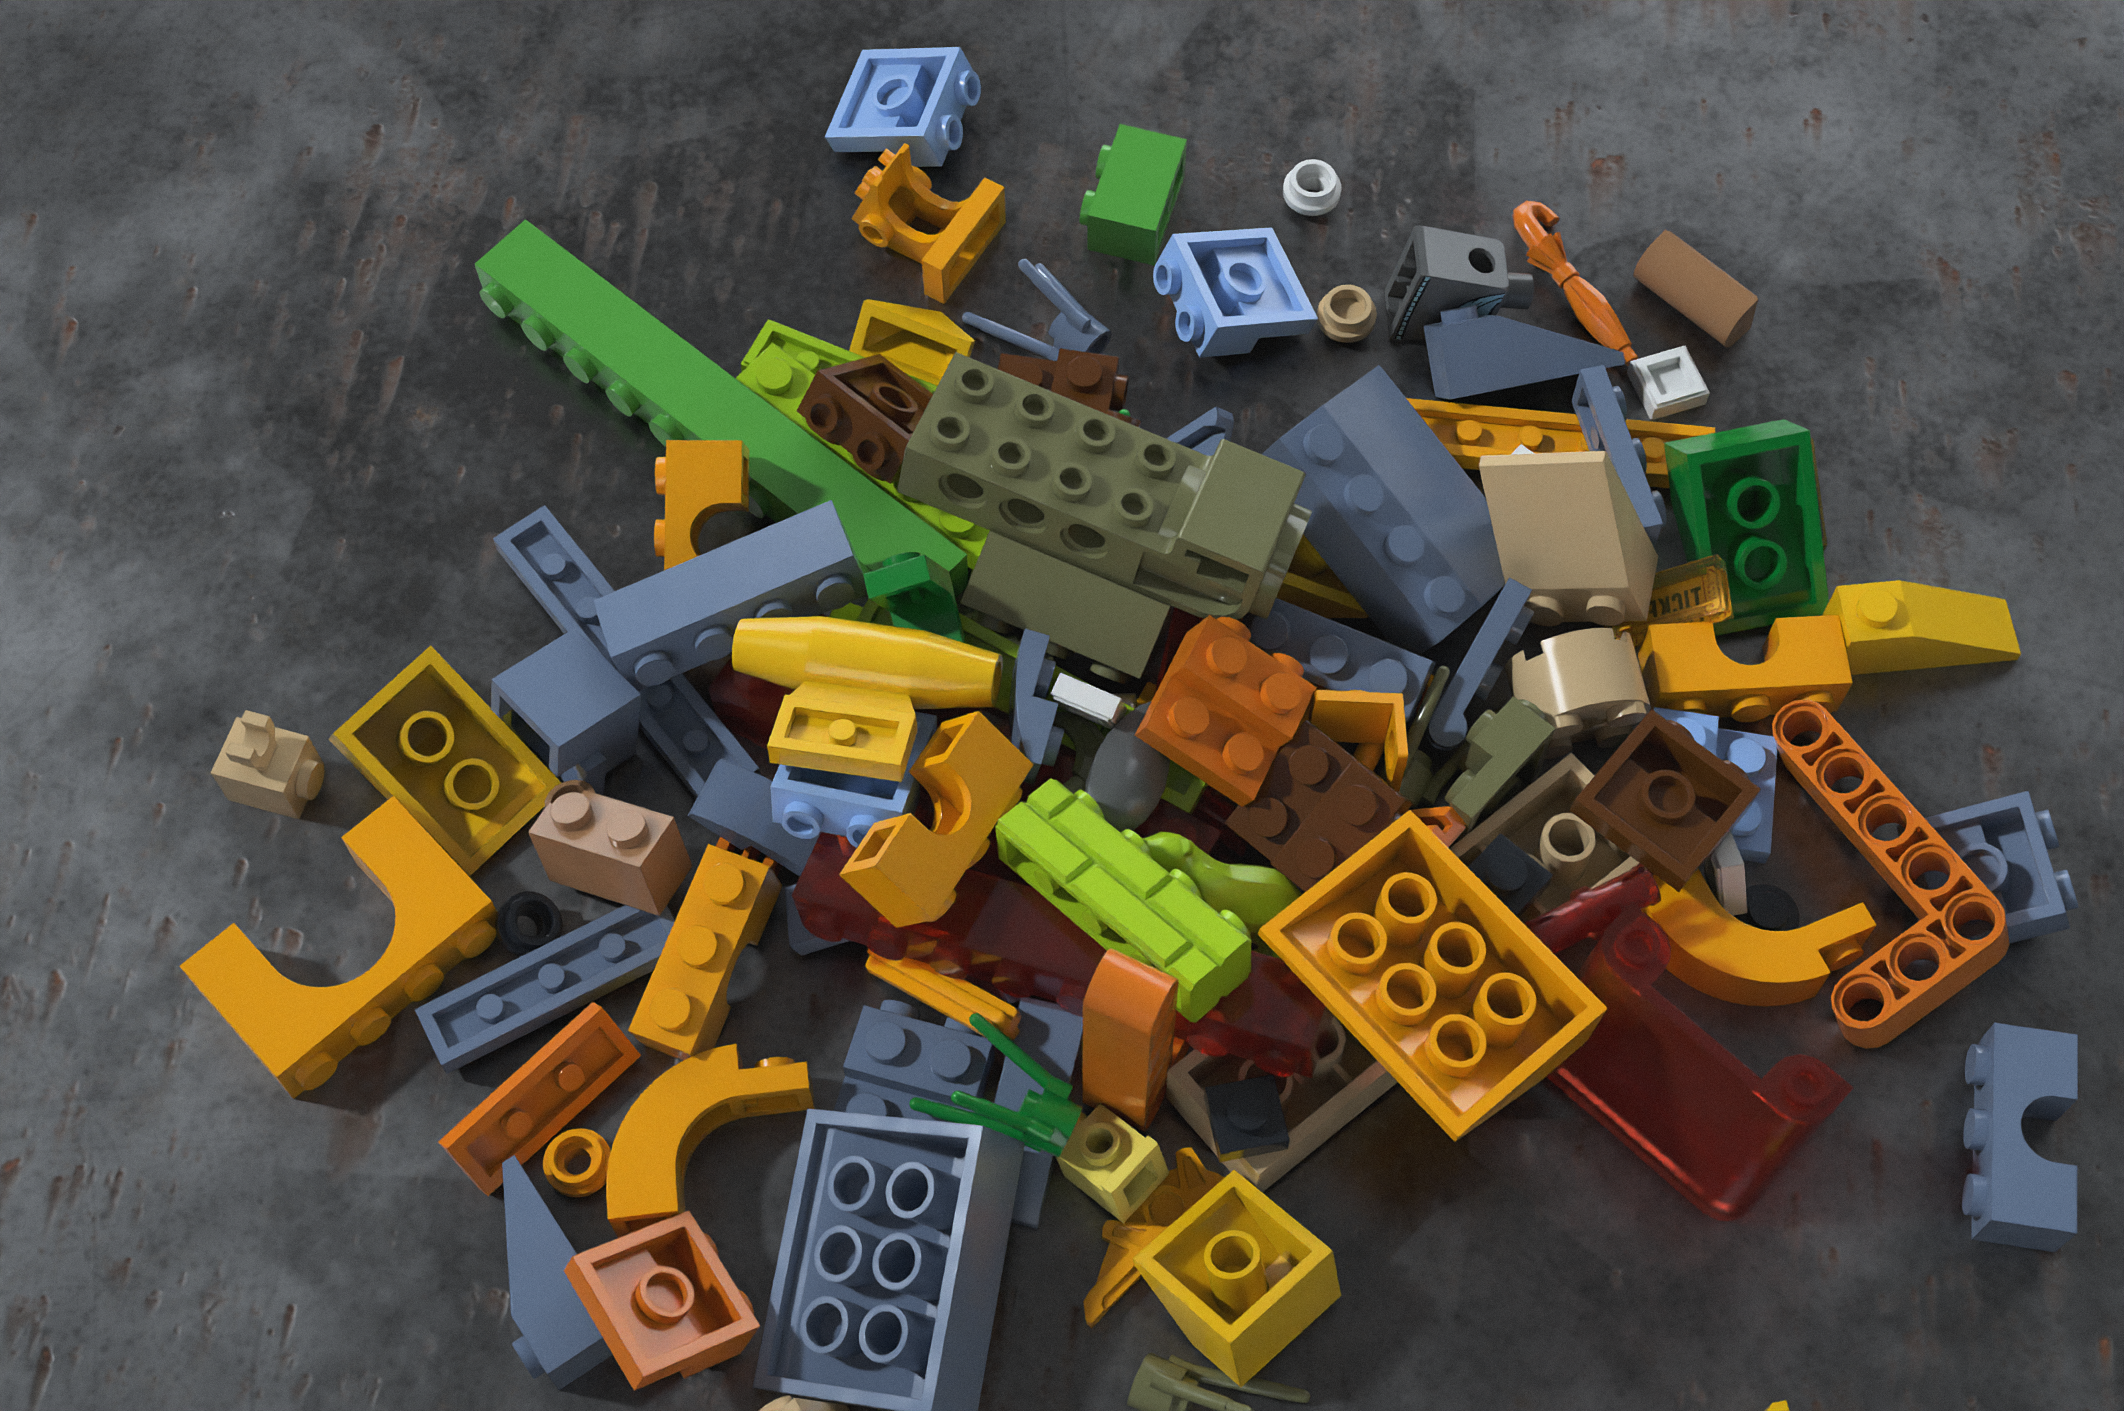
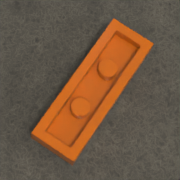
[438,1002,641,1196]

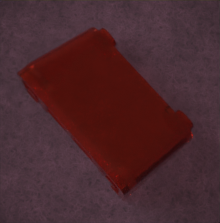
[1546,902,1854,1221]

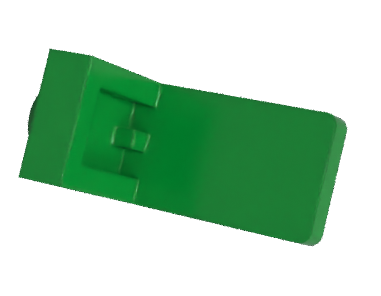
[863,552,966,711]

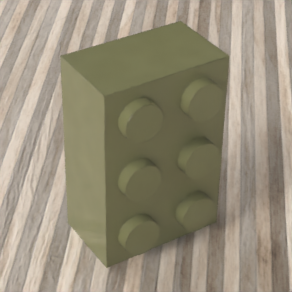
[960,531,1177,685]

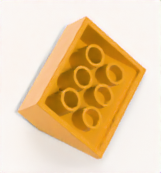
[1258,810,1608,1142]

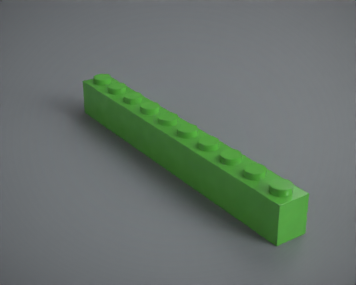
[475,219,969,598]

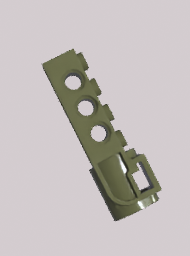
[897,352,1312,620]

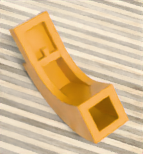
[1623,869,1876,1006]
[606,1044,815,1238]

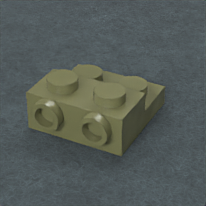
[1445,696,1555,848]

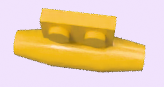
[732,616,1003,782]

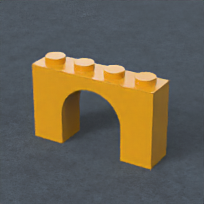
[180,796,497,1099]

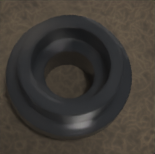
[495,891,562,957]

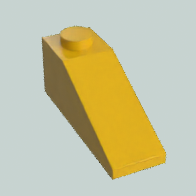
[1822,580,2021,675]

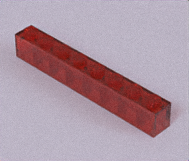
[792,832,1334,1078]

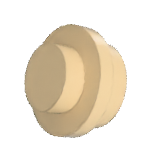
[1317,285,1377,343]

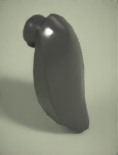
[1085,701,1170,833]

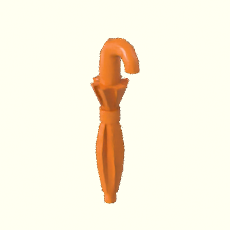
[1512,201,1638,366]

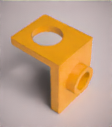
[1308,690,1408,792]

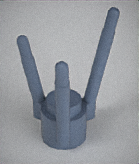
[962,259,1112,361]

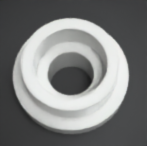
[1283,159,1341,216]

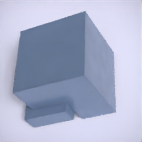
[491,628,641,796]

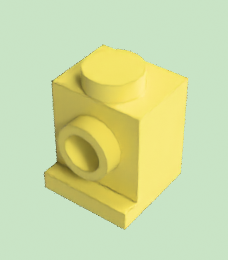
[1056,1103,1170,1223]

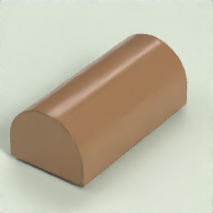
[1633,229,1758,348]

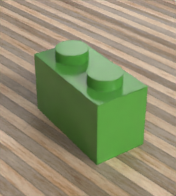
[1079,124,1187,266]

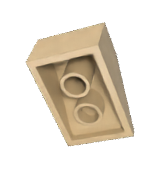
[1479,451,1658,626]

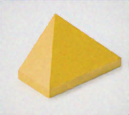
[849,299,975,386]

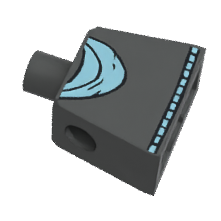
[1384,225,1534,341]

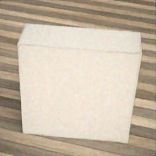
[1627,345,1710,421]
[1051,673,1127,730]
[1704,832,1747,916]

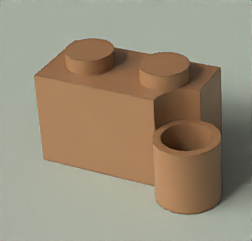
[528,780,692,916]

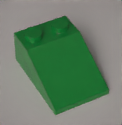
[1664,419,1829,636]

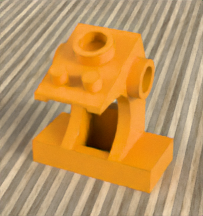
[851,143,1006,304]

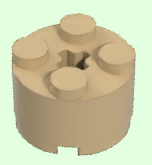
[1505,628,1651,759]

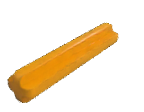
[865,939,1022,1040]

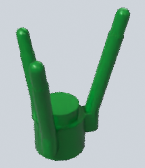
[909,1013,1083,1158]

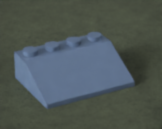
[1262,365,1505,655]
[752,1109,1025,1411]

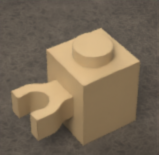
[211,710,325,819]

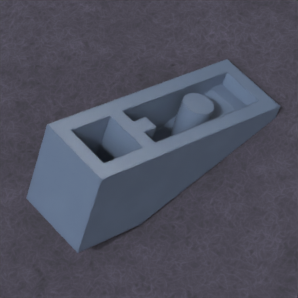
[1424,305,1625,399]
[502,1155,613,1390]

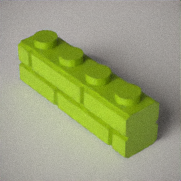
[995,778,1251,1023]

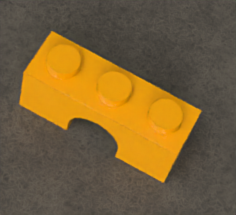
[654,440,749,570]
[1638,615,1853,722]
[839,711,1034,928]
[628,844,782,1061]

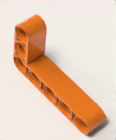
[1772,699,2010,1049]
[1082,948,1206,1132]

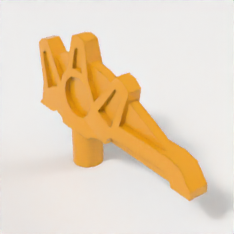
[1083,1147,1225,1329]

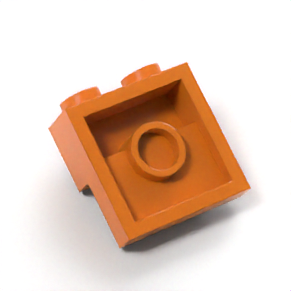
[1134,615,1317,807]
[564,1210,760,1391]

